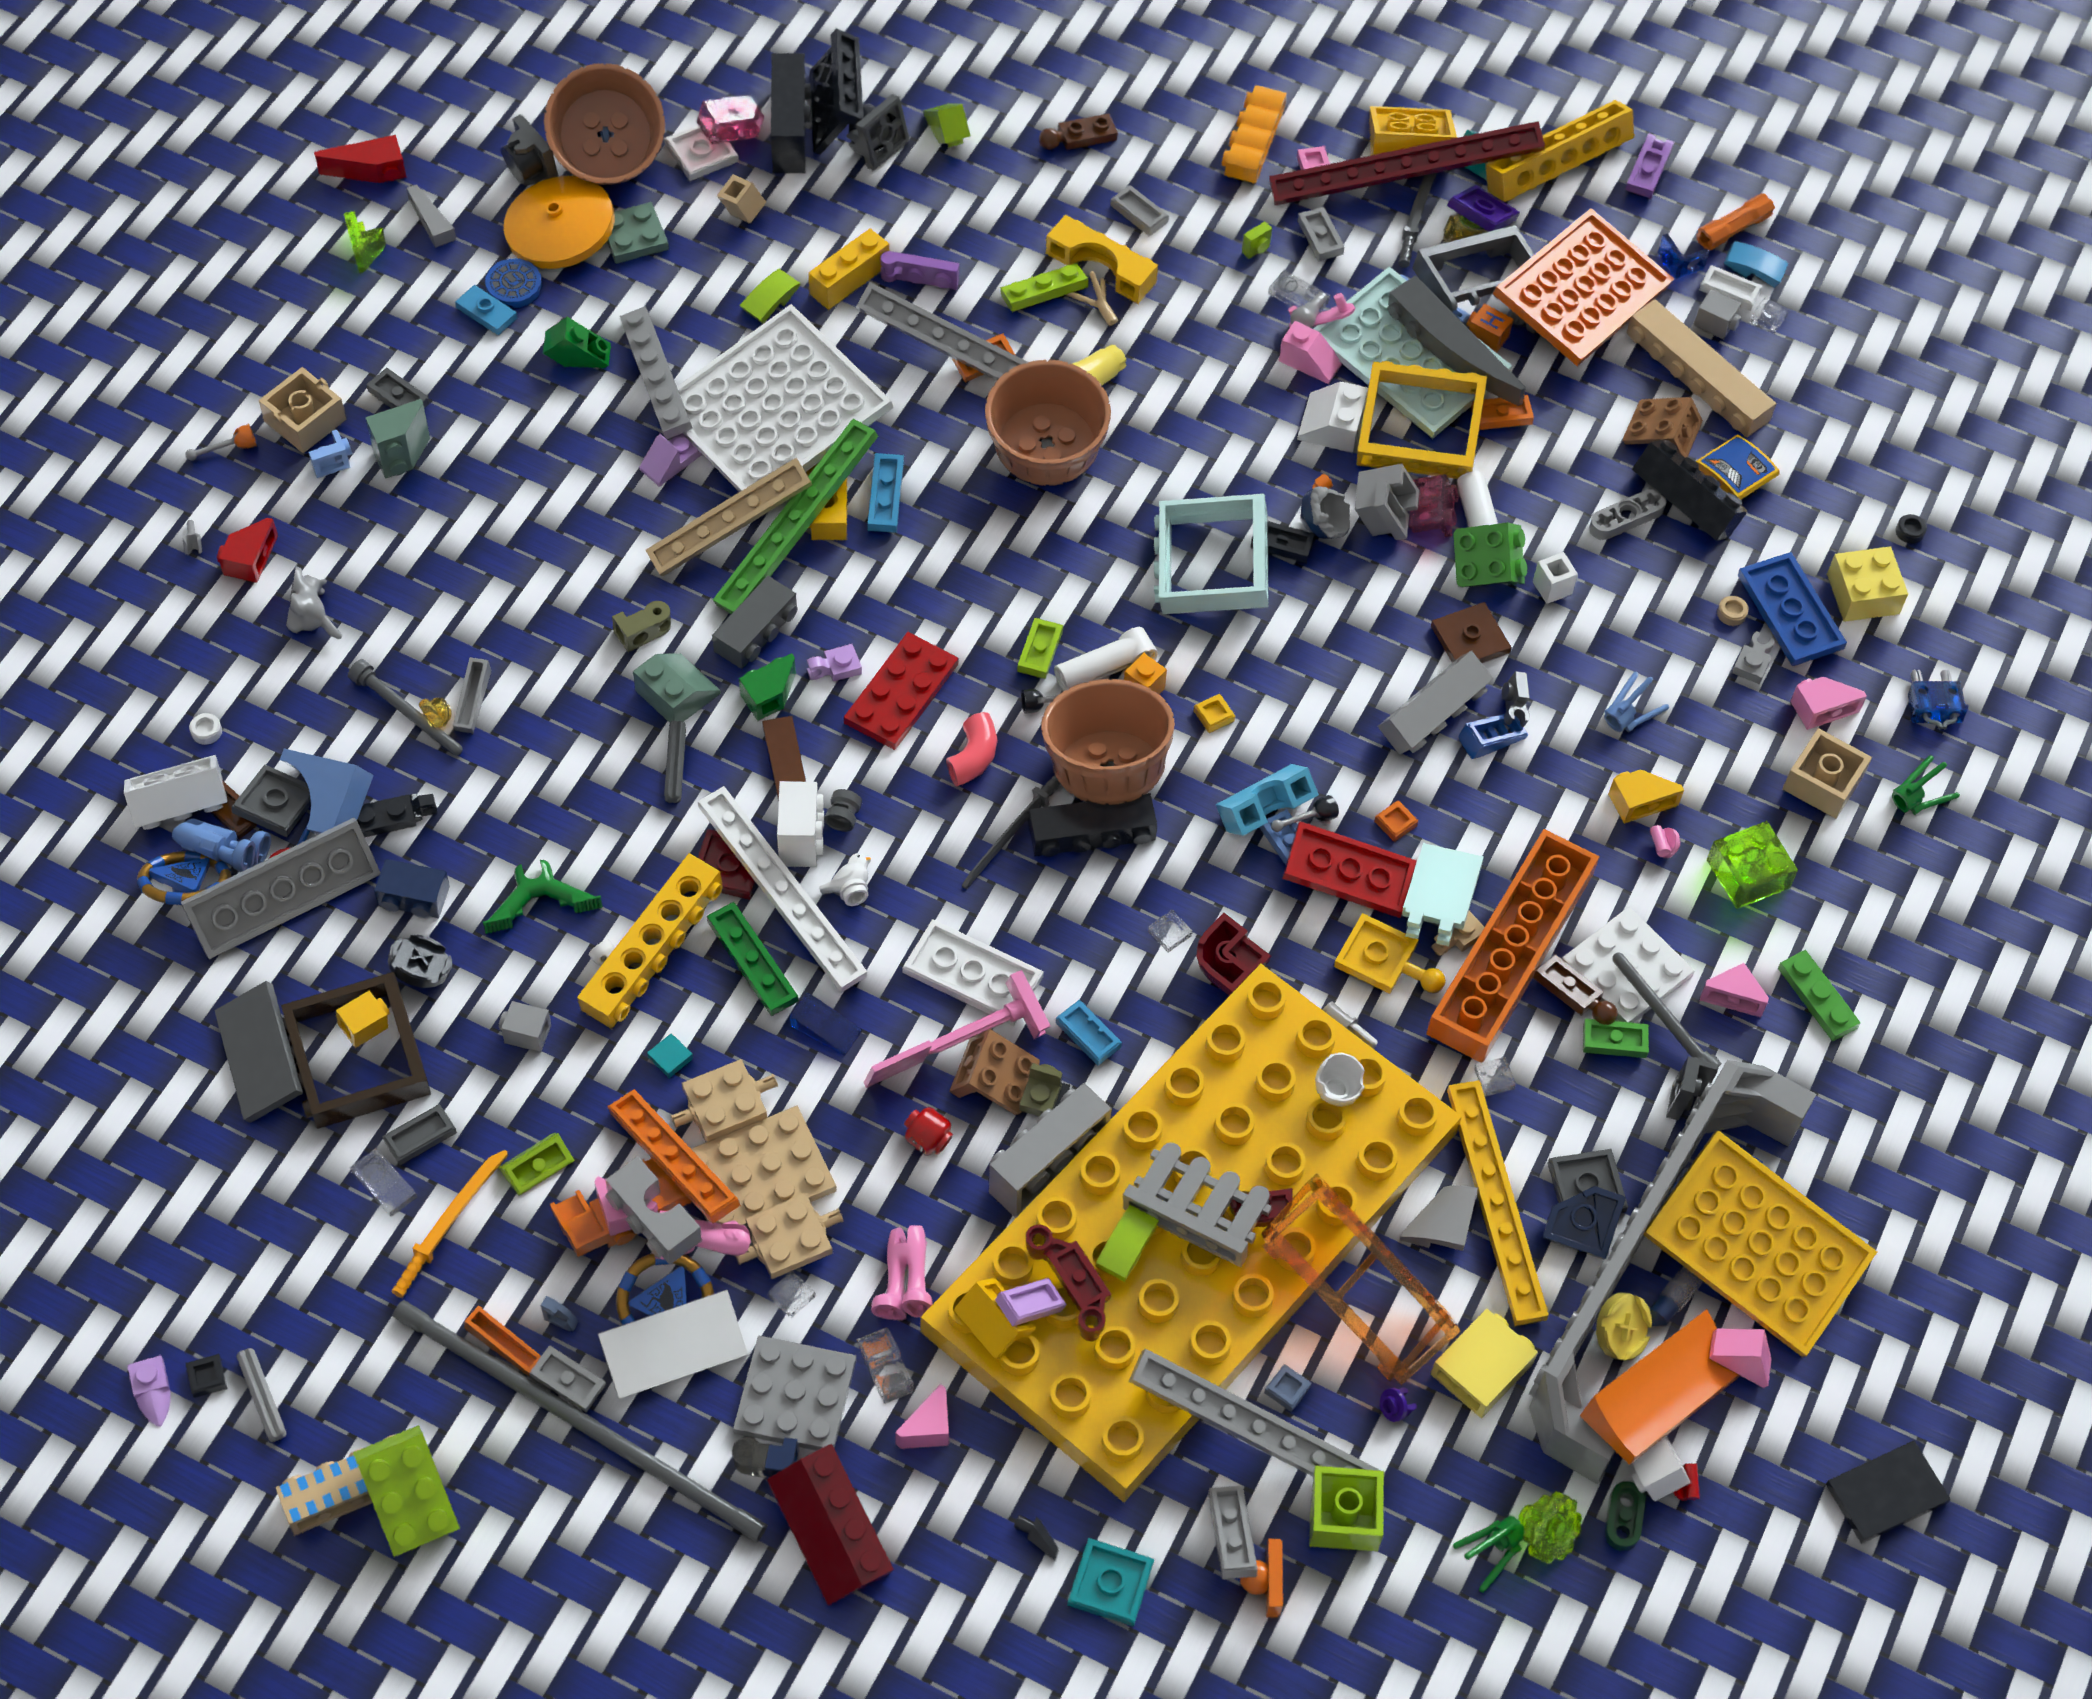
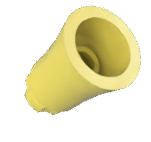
[1072,345,1126,386]

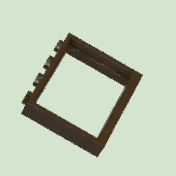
[281,972,431,1129]

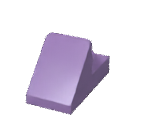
[640,433,702,487]

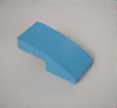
[1724,241,1788,288]

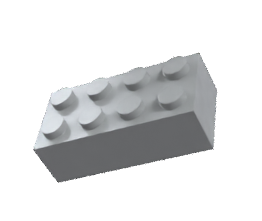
[989,1083,1112,1218]

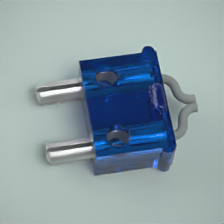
[1908,670,1969,729]

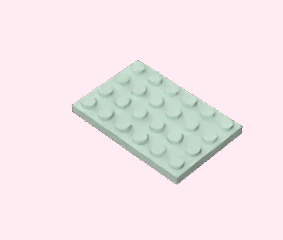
[1314,267,1512,438]

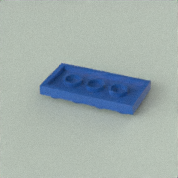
[1737,552,1847,667]

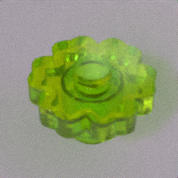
[1518,1492,1582,1564]

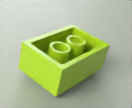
[353,1425,460,1557]

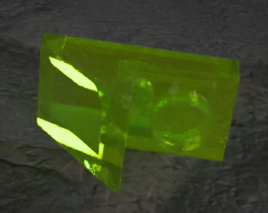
[344,211,386,273]

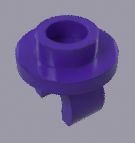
[1380,1388,1417,1422]

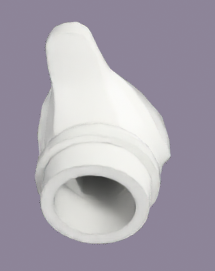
[819,853,871,906]

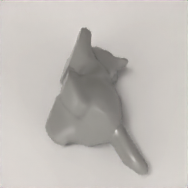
[286,567,342,639]

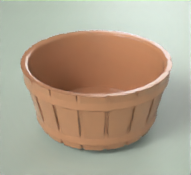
[544,63,665,185]
[985,360,1111,486]
[1041,679,1175,805]

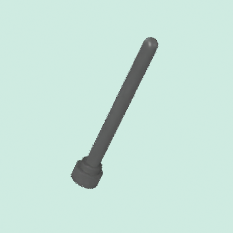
[348,659,463,755]
[1612,952,1722,1067]

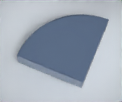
[540,1296,579,1332]

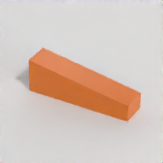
[464,1305,541,1377]

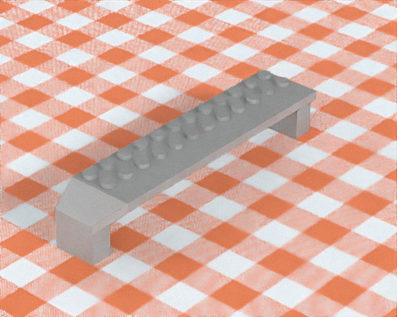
[1529,1060,1816,1484]

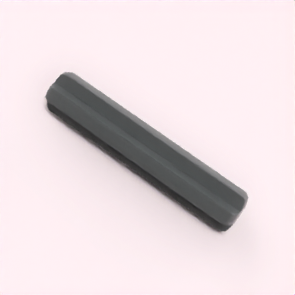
[664,721,686,803]

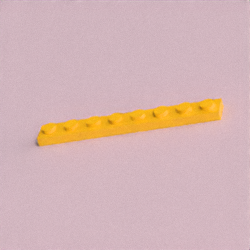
[1447,1080,1549,1326]

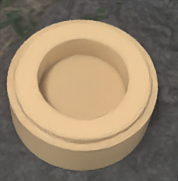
[1717,596,1748,626]

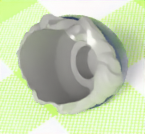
[1300,486,1350,539]

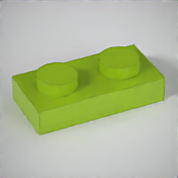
[1017,618,1063,679]

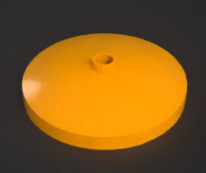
[504,176,615,269]

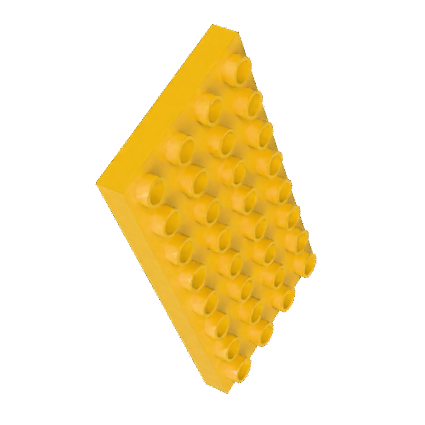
[921,964,1462,1502]

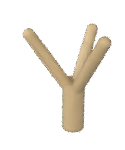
[1066,271,1118,326]

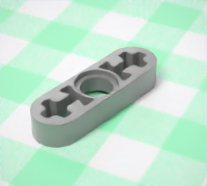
[1589,489,1666,540]

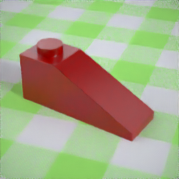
[314,135,406,183]

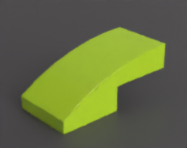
[740,268,801,324]
[1095,1205,1159,1282]

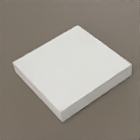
[664,119,739,181]

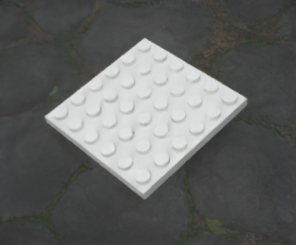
[677,304,894,492]

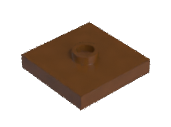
[1431,602,1512,663]

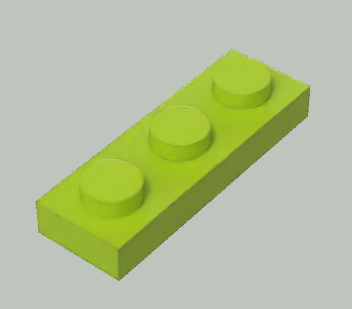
[1000,263,1089,312]

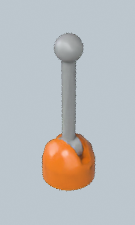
[185,424,257,461]

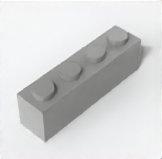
[1377,650,1493,755]

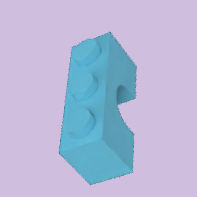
[1216,764,1319,836]

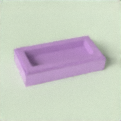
[995,1278,1067,1327]

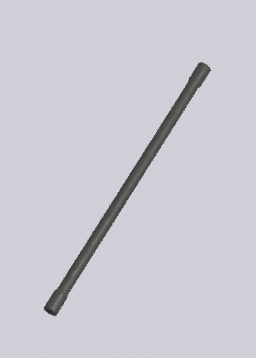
[393,1300,768,1542]

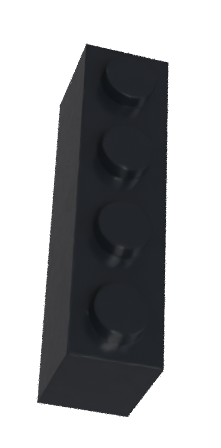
[1632,440,1748,541]
[1028,793,1157,857]

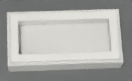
[1699,265,1762,311]

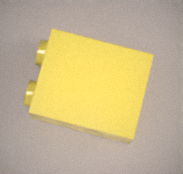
[1431,1308,1538,1419]

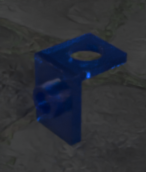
[1658,233,1709,279]

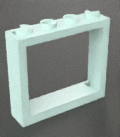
[1154,494,1268,615]

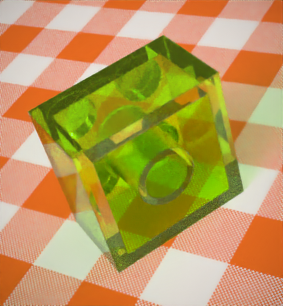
[1706,821,1798,909]

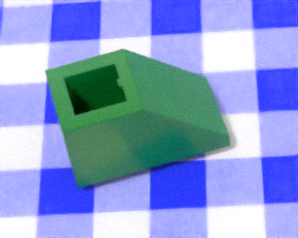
[543,317,611,368]
[739,653,796,721]

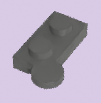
[366,367,430,408]

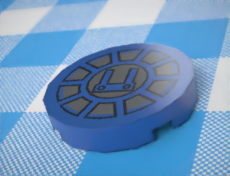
[485,259,542,308]

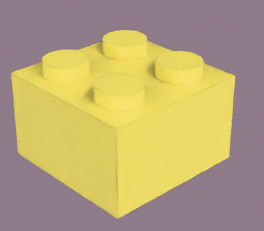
[1827,546,1908,622]

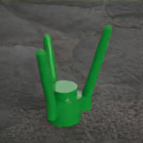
[1892,755,1960,815]
[1453,1515,1526,1593]

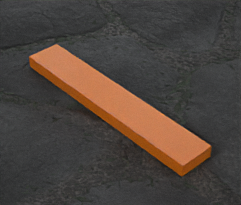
[607,1089,740,1224]

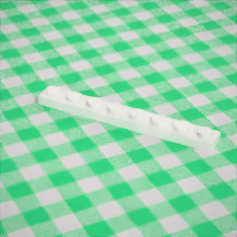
[698,786,867,993]

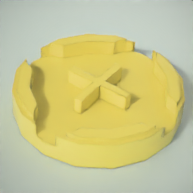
[1596,1293,1652,1360]

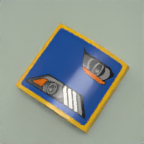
[1696,434,1780,500]

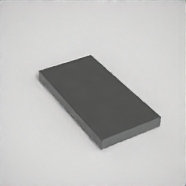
[214,981,303,1123]

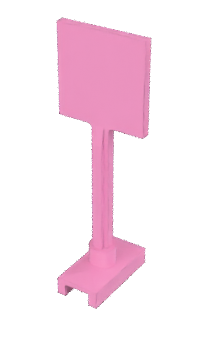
[863,970,1051,1088]

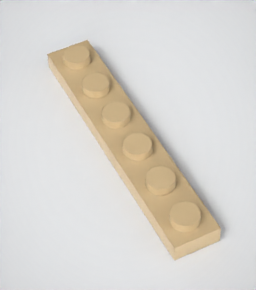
[645,458,813,577]

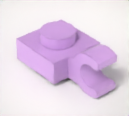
[807,644,862,682]

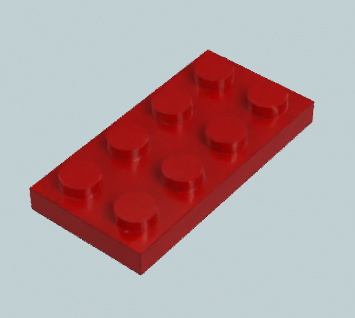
[844,632,959,750]
[1282,821,1417,918]

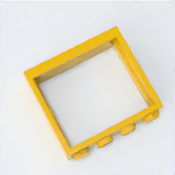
[1357,361,1487,479]

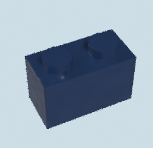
[374,859,450,918]

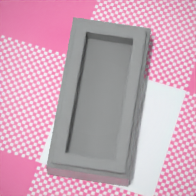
[1110,185,1169,236]

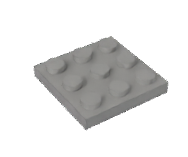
[733,1335,857,1451]

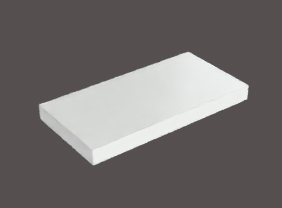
[902,919,1044,1026]
[598,1290,748,1399]

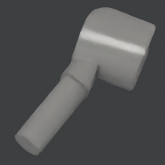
[182,520,202,554]

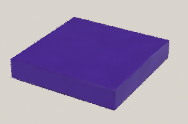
[1447,185,1520,232]

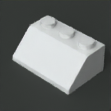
[124,755,227,830]

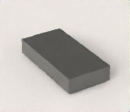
[382,1104,457,1166]

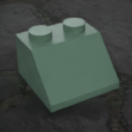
[365,399,430,479]
[633,653,721,723]

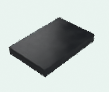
[1826,1440,1951,1544]

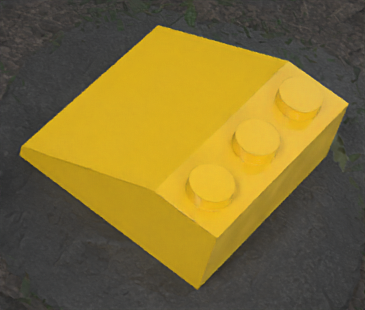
[1369,106,1457,156]

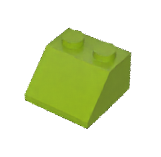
[1309,1466,1384,1551]

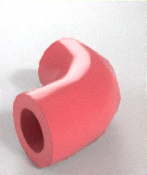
[946,712,998,786]

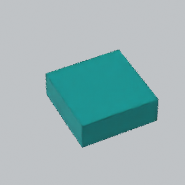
[647,1033,693,1078]

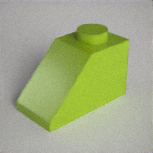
[923,103,971,147]

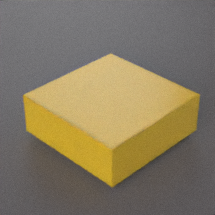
[1193,693,1235,733]

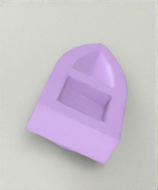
[127,1356,171,1427]

